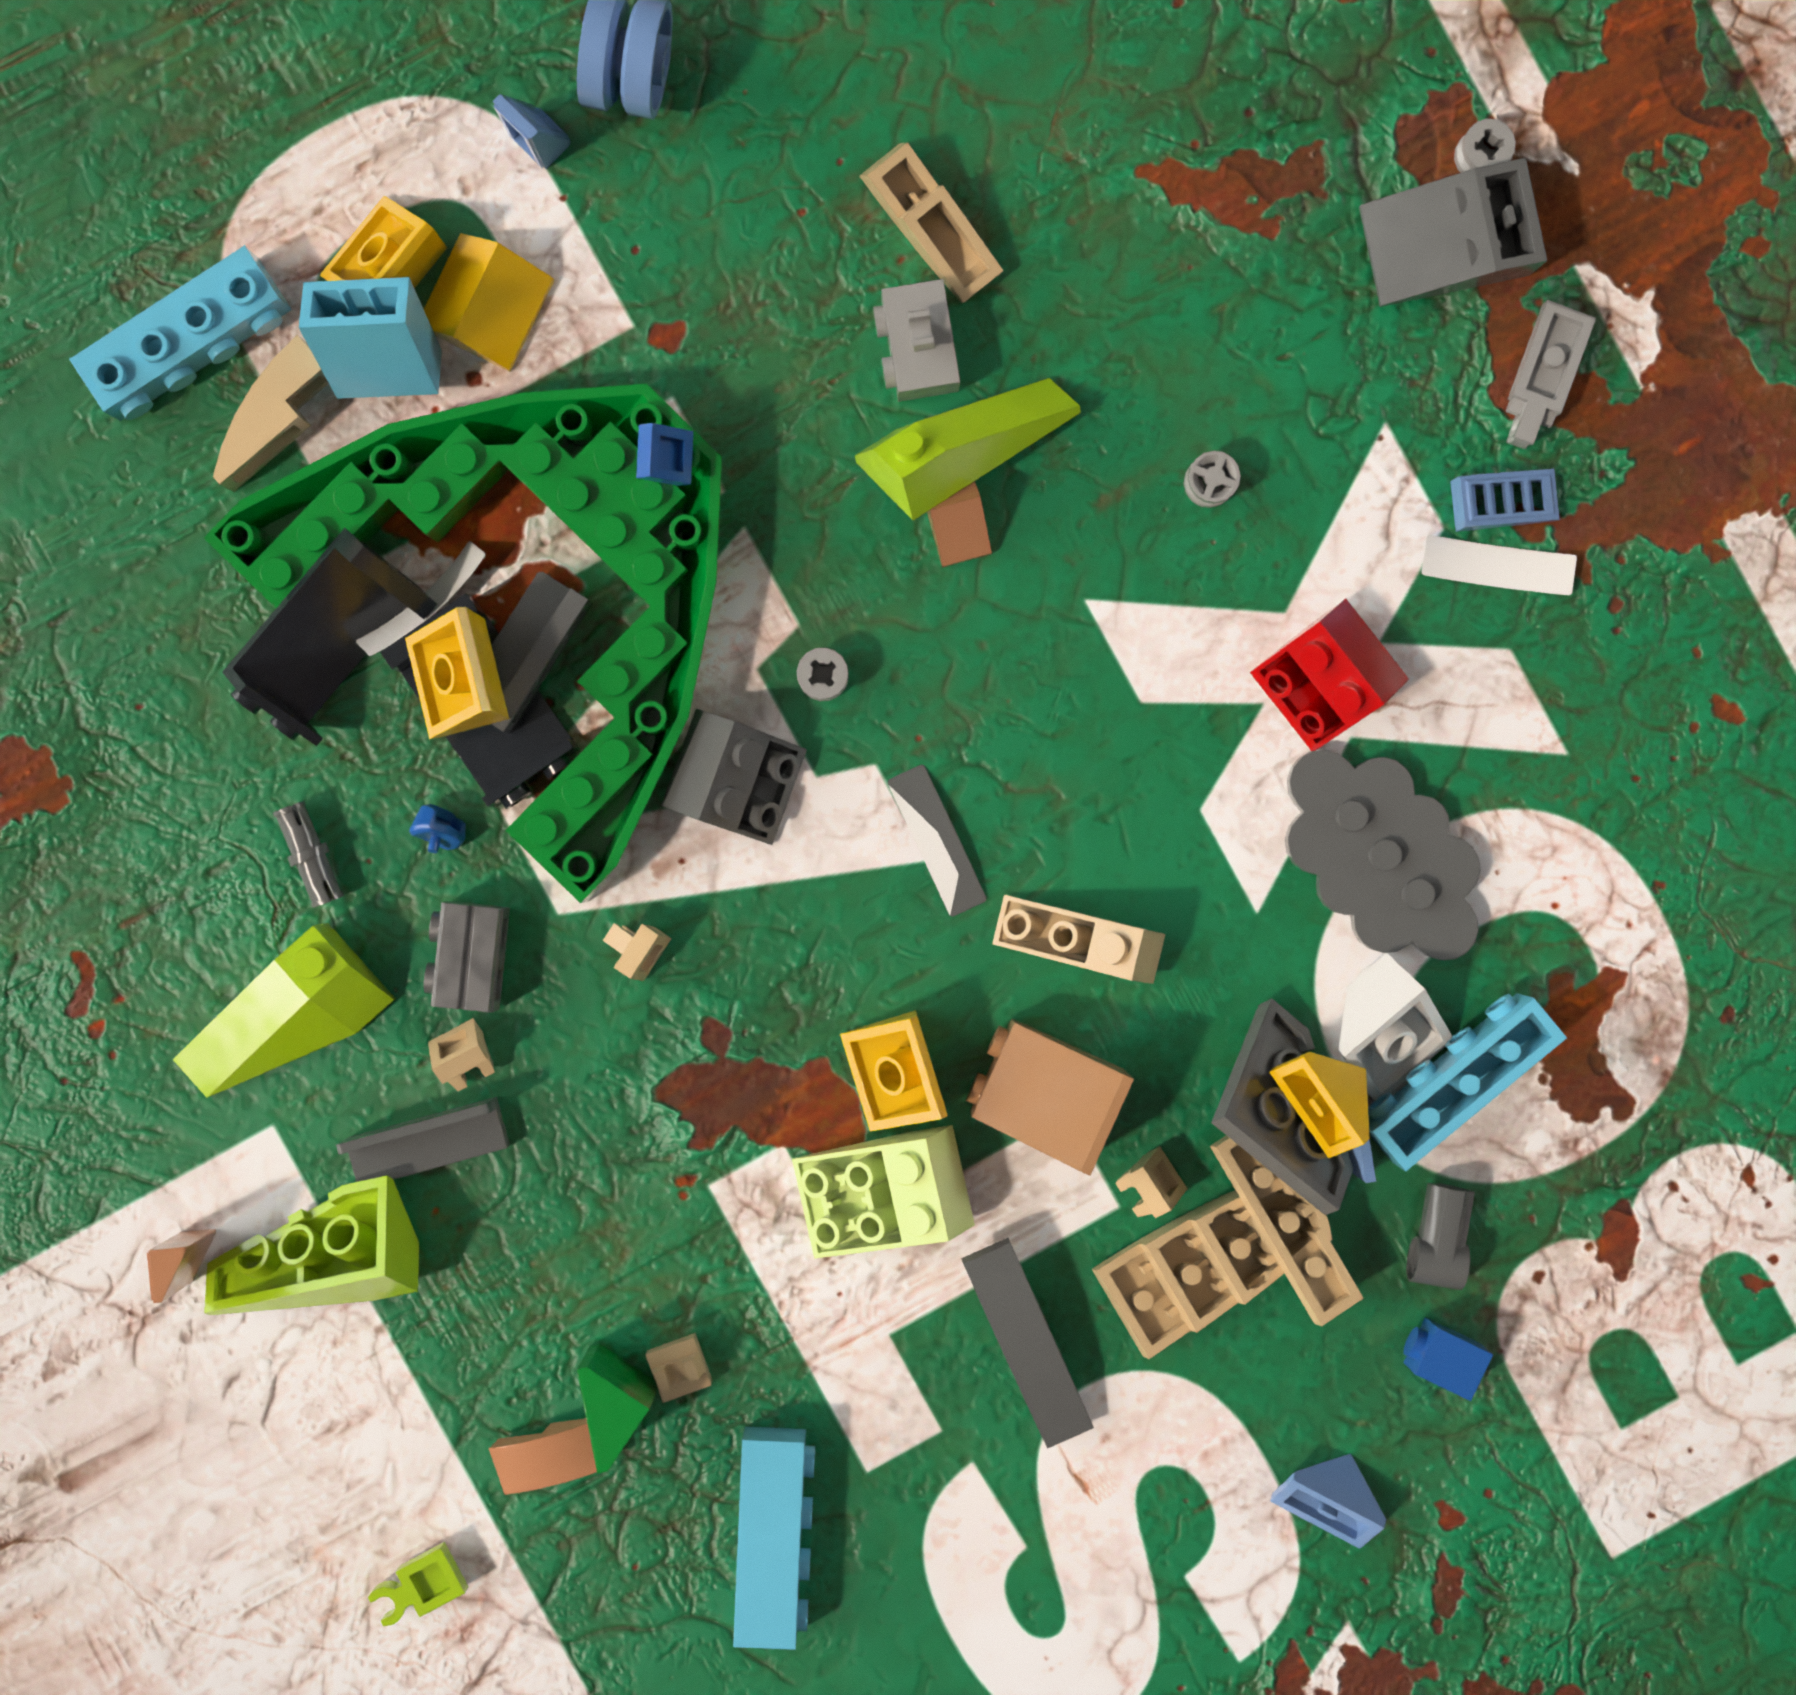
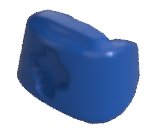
[409,804,466,854]

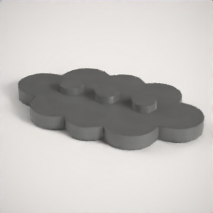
[1285,750,1481,960]

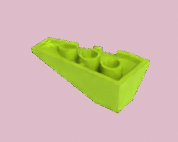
[854,378,1081,520]
[173,923,396,1097]
[204,1175,419,1315]

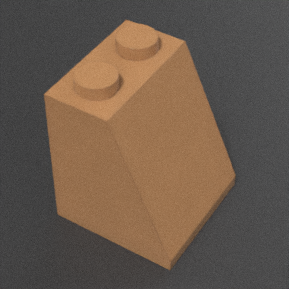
[966,1019,1134,1176]

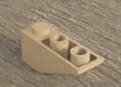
[992,895,1165,984]

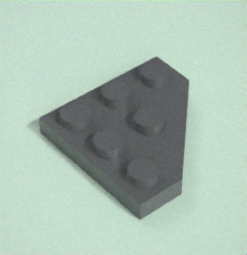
[1211,999,1353,1215]

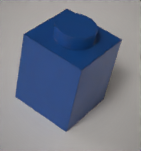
[1403,1317,1493,1401]

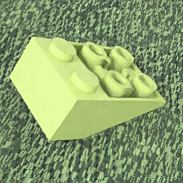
[792,1125,975,1259]

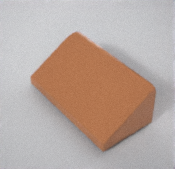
[147,1229,216,1303]

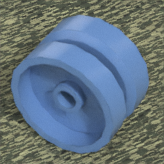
[577,0,673,120]

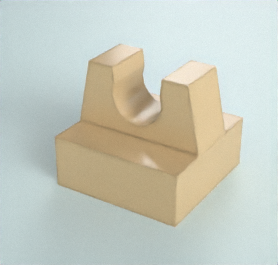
[603,923,672,981]
[428,1018,495,1091]
[1115,1146,1188,1218]
[646,1333,713,1403]

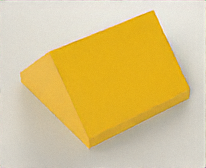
[320,196,447,288]
[424,233,554,372]
[405,607,509,739]
[840,1010,948,1132]

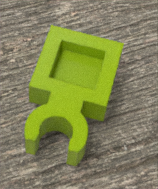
[368,1542,469,1626]

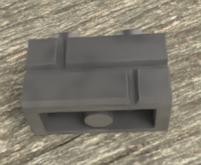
[424,901,510,1012]

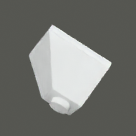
[1339,953,1452,1102]

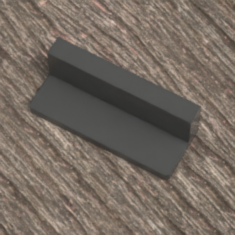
[491,572,593,733]
[336,1096,510,1182]

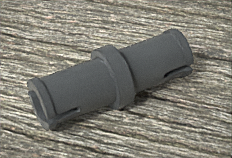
[273,801,344,908]

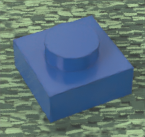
[636,423,694,486]

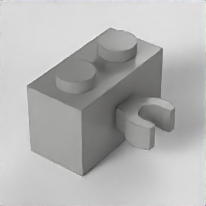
[873,279,960,402]

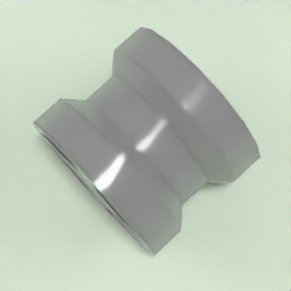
[1454,119,1516,173]
[1183,451,1241,508]
[797,648,849,701]

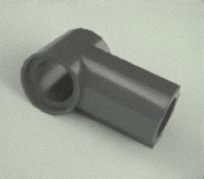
[1406,1183,1475,1290]

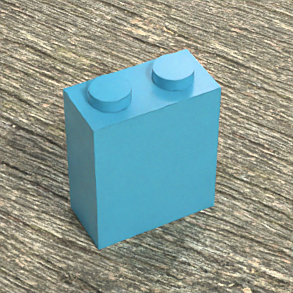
[299,277,442,399]

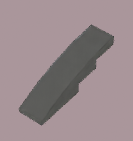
[961,1238,1094,1449]

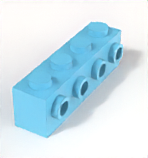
[69,245,292,421]
[1368,993,1567,1171]

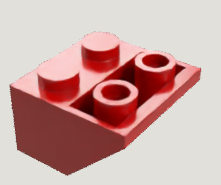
[1250,598,1409,751]

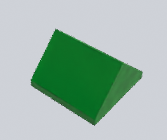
[577,1344,658,1473]

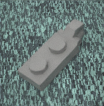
[1506,300,1595,450]

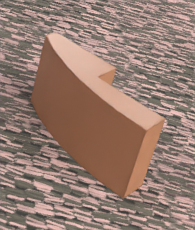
[489,1418,597,1495]

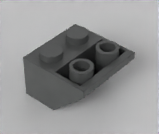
[661,708,807,845]

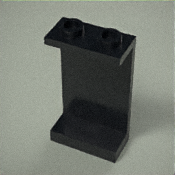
[222,528,437,746]
[380,593,580,810]

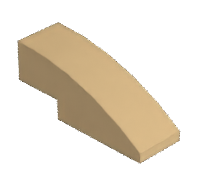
[860,142,1003,303]
[213,335,329,492]

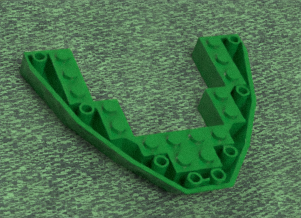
[204,384,722,903]

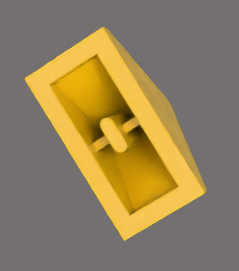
[1269,1052,1370,1158]

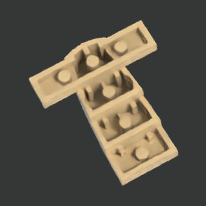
[1092,1135,1363,1359]

